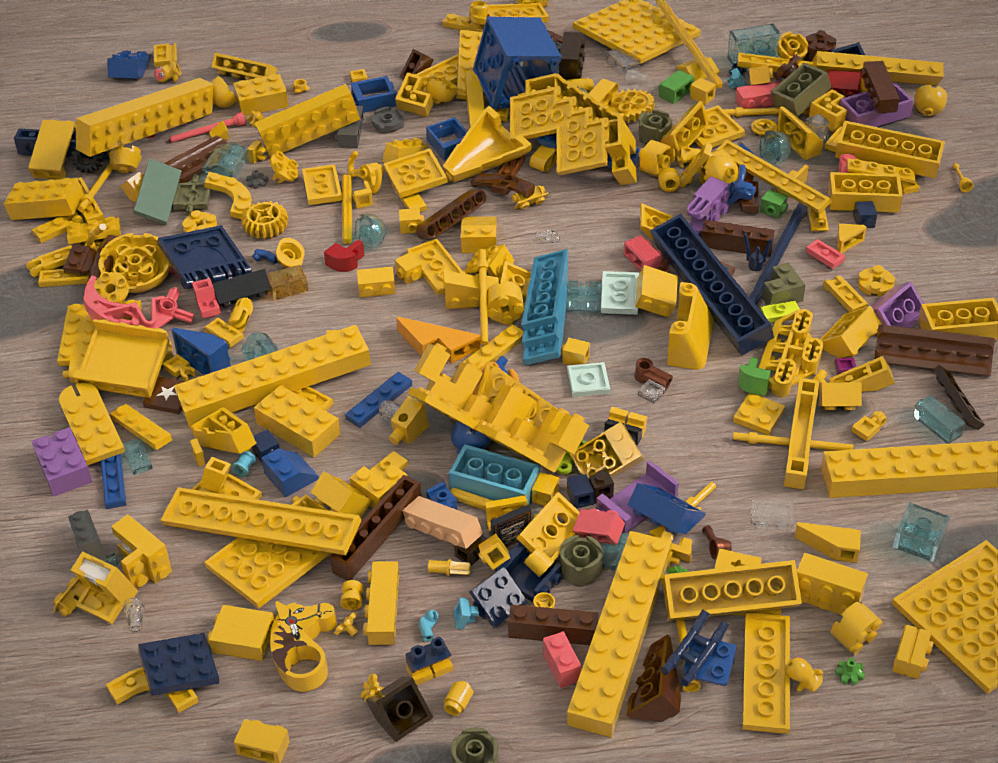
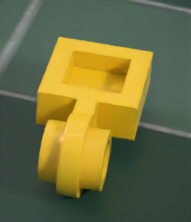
[852,411,887,441]

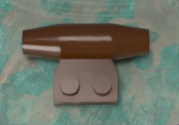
[63,235,117,281]

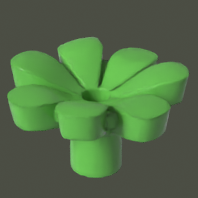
[835,658,865,685]

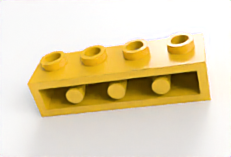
[211,53,278,80]
[363,561,400,645]

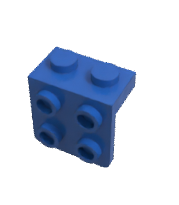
[683,637,737,686]

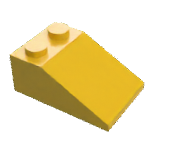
[461,216,497,253]

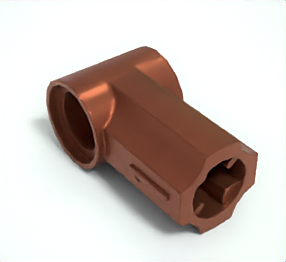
[634,358,673,390]

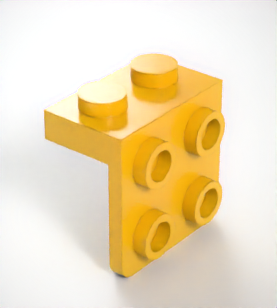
[464,245,515,283]

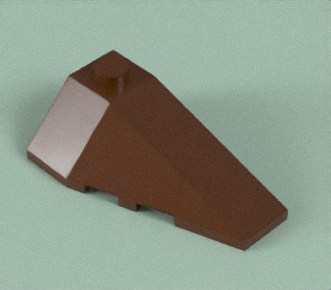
[627,634,681,722]

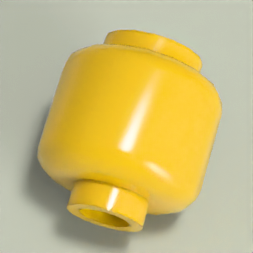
[658,167,681,192]

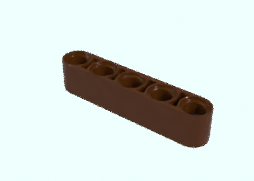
[416,190,486,239]

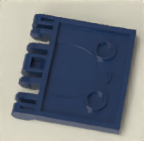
[157,225,252,290]

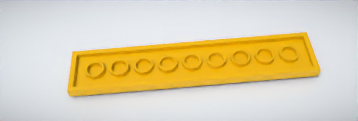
[160,487,362,555]

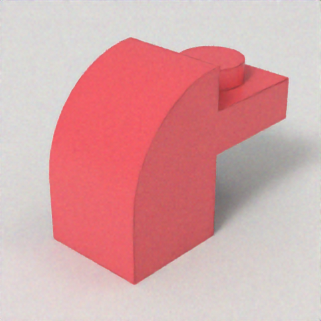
[192,278,221,318]

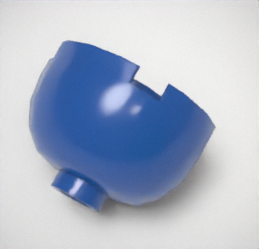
[451,421,491,453]

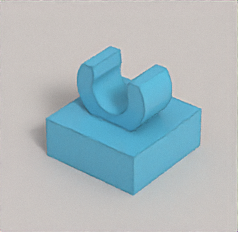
[727,68,745,89]
[453,598,479,629]

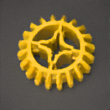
[241,201,288,240]

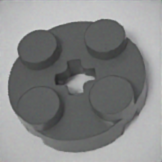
[372,107,404,134]

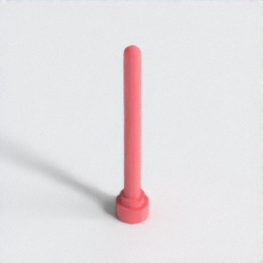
[169,112,246,143]

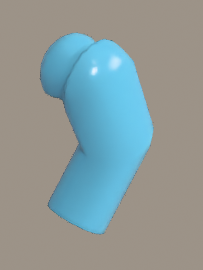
[418,610,439,642]

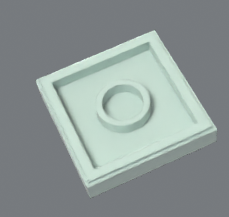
[567,362,610,397]

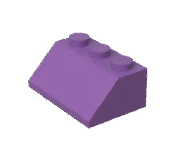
[871,281,924,332]

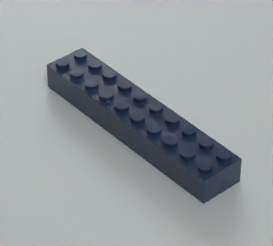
[650,214,774,355]

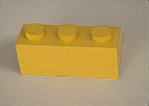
[661,101,709,157]
[777,106,823,160]
[820,306,882,358]

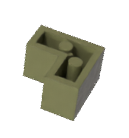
[762,262,806,305]

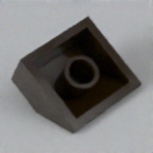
[366,676,433,742]

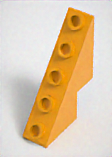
[396,316,481,364]

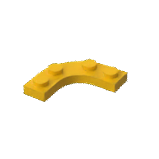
[204,172,252,219]
[106,667,199,713]

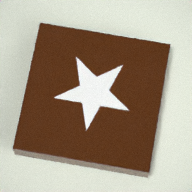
[143,376,185,414]

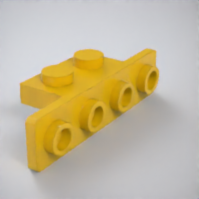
[847,158,915,183]

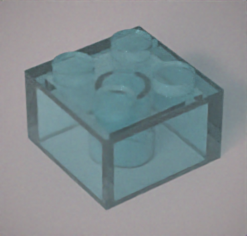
[893,502,951,562]

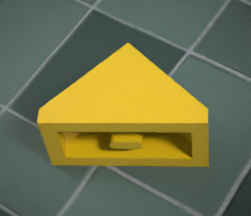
[837,224,867,254]

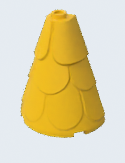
[443,106,532,182]

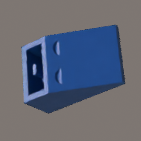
[107,50,151,78]

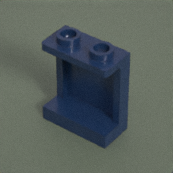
[495,541,563,602]

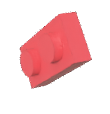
[806,239,845,269]

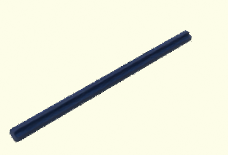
[749,203,808,306]

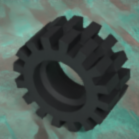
[71,146,104,173]

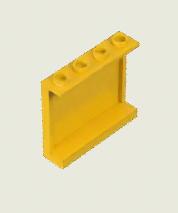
[72,319,170,398]

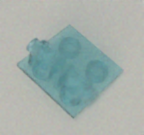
[566,280,602,312]

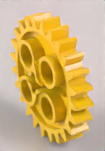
[606,88,655,123]

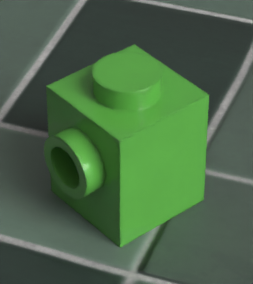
[760,189,789,219]

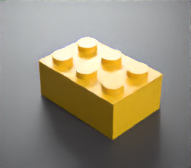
[233,74,289,116]
[797,553,868,615]

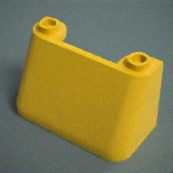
[667,282,714,370]

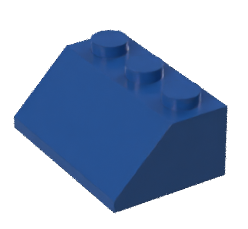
[628,483,706,535]

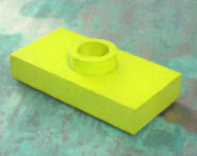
[760,301,800,323]

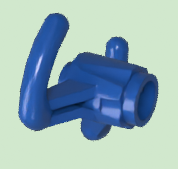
[727,164,756,206]

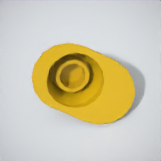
[276,238,305,268]

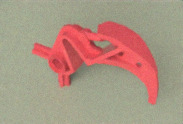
[83,275,195,329]

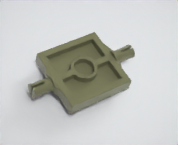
[173,175,212,216]

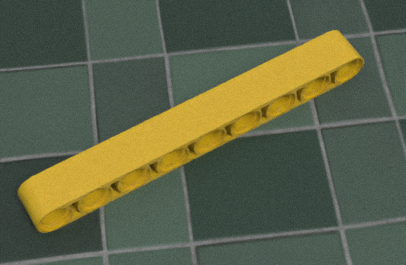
[529,79,619,173]

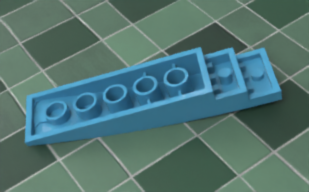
[521,249,568,366]

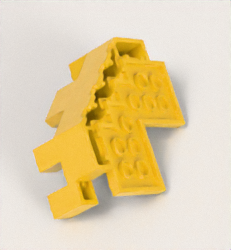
[510,73,637,186]
[408,343,590,473]

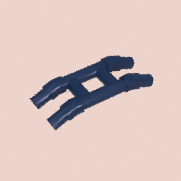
[661,609,729,686]

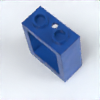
[351,76,398,113]
[426,117,467,161]

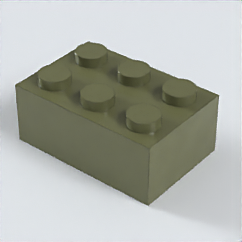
[771,63,831,116]

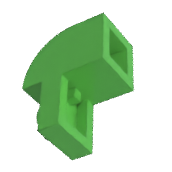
[738,358,771,396]

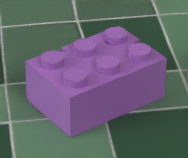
[31,427,92,497]

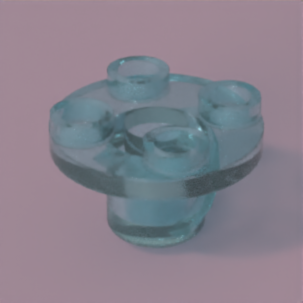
[241,332,278,361]

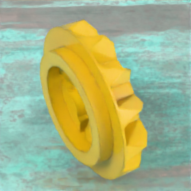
[751,119,777,137]

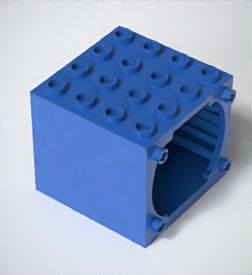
[473,17,561,109]

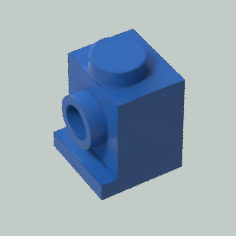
[426,481,458,510]

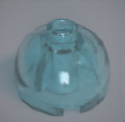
[759,131,791,164]
[355,214,387,249]

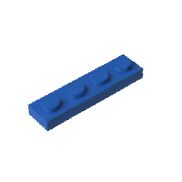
[345,372,412,428]

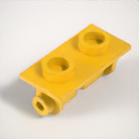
[512,185,549,210]
[807,208,829,232]
[53,577,86,617]

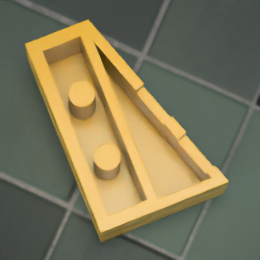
[443,268,499,309]
[190,407,257,454]

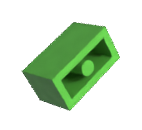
[659,70,694,104]

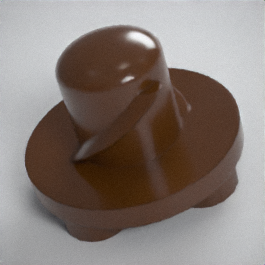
[773,54,802,81]

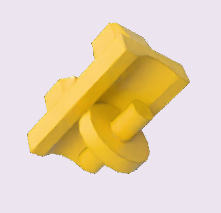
[659,531,692,568]

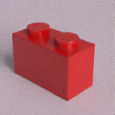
[826,70,860,97]

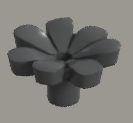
[246,170,268,188]

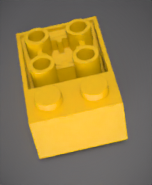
[569,422,645,479]

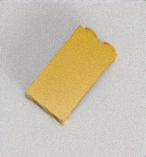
[28,119,76,179]

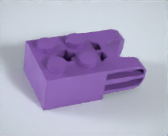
[687,177,730,237]

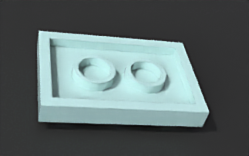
[601,271,639,315]

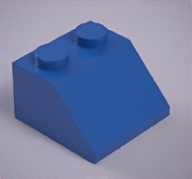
[261,448,319,497]

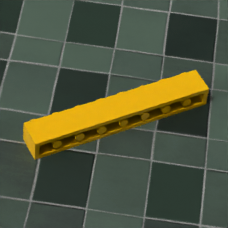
[813,51,944,86]

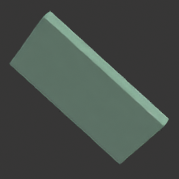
[133,158,182,226]

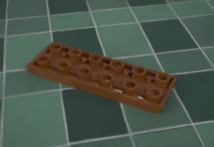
[142,136,240,183]
[874,325,995,377]

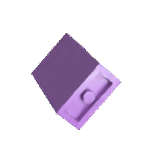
[596,460,679,534]

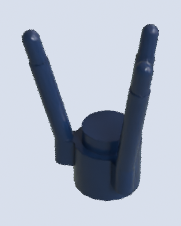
[744,233,773,271]

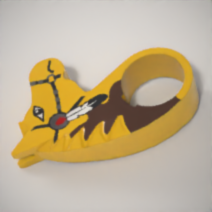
[270,601,337,692]

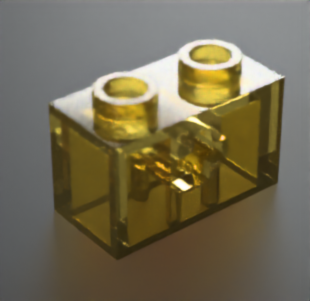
[267,265,308,301]

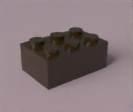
[559,32,585,80]

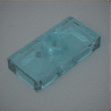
[122,438,153,475]

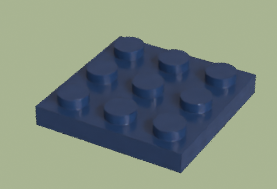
[138,633,219,696]

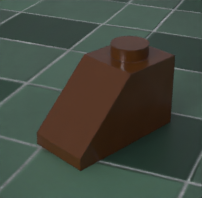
[399,49,434,79]

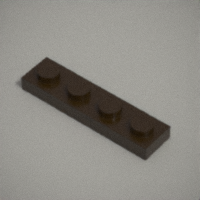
[933,365,985,430]

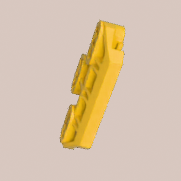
[759,309,823,397]

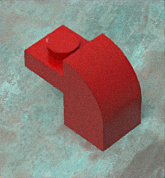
[324,239,365,272]

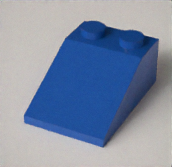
[171,328,231,375]

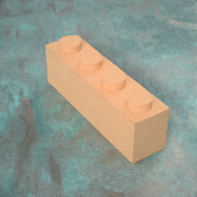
[402,496,483,549]

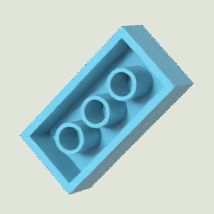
[449,444,540,505]

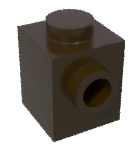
[454,534,487,566]

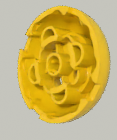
[98,233,171,293]

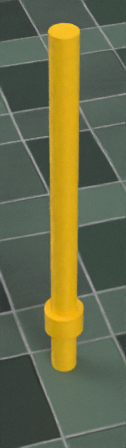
[723,107,810,117]
[78,162,113,212]
[477,249,488,345]
[732,432,854,451]

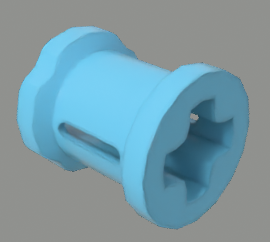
[231,451,256,477]

